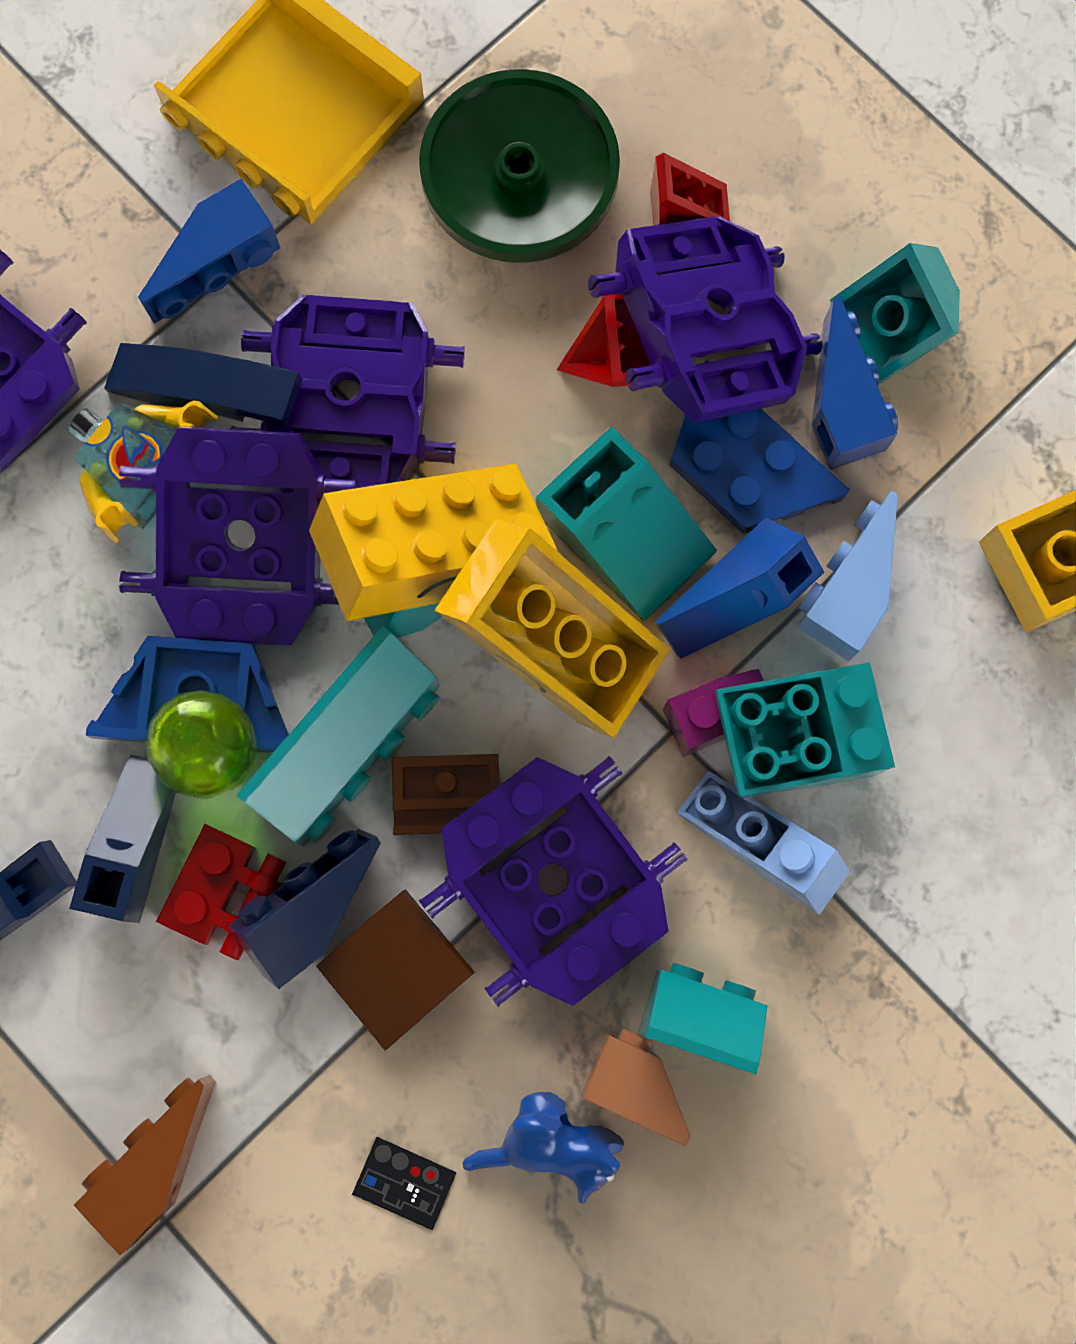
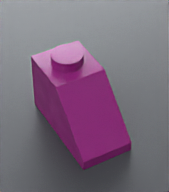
[663,668,764,757]

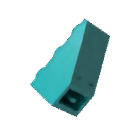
[536,426,717,622]
[715,662,895,798]

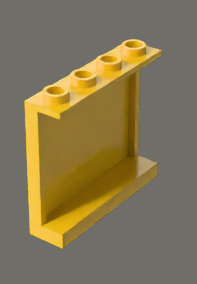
[153,0,424,225]

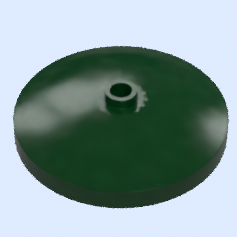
[419,69,620,263]

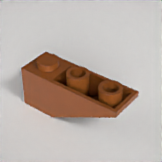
[74,1075,215,1255]

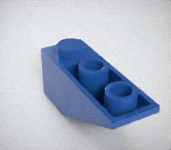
[138,178,281,324]
[812,296,898,470]
[655,517,825,658]

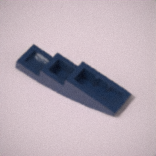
[104,343,302,427]
[0,840,77,940]

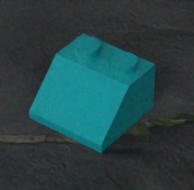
[638,963,768,1075]

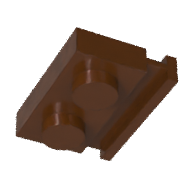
[392,754,500,835]

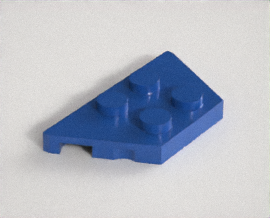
[669,359,850,534]
[86,636,289,753]

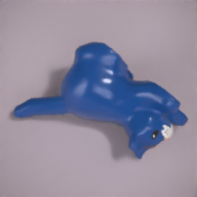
[462,1092,625,1204]

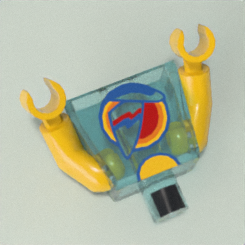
[69,401,218,543]

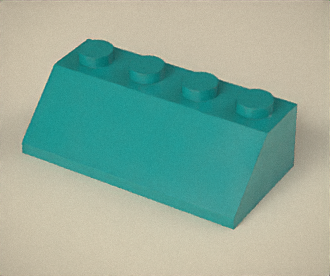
[236,626,440,847]

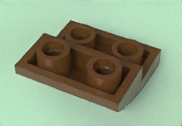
[316,889,475,1051]

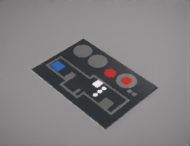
[352,1137,457,1230]

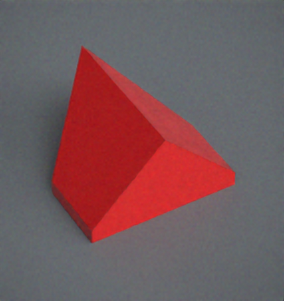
[650,152,730,226]
[556,294,651,387]

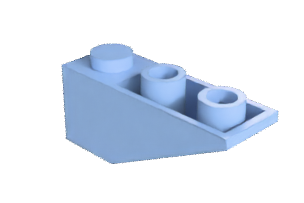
[797,490,898,662]
[677,771,850,915]

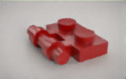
[156,824,286,961]

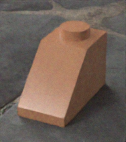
[581,1029,690,1146]

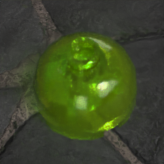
[145,690,258,800]

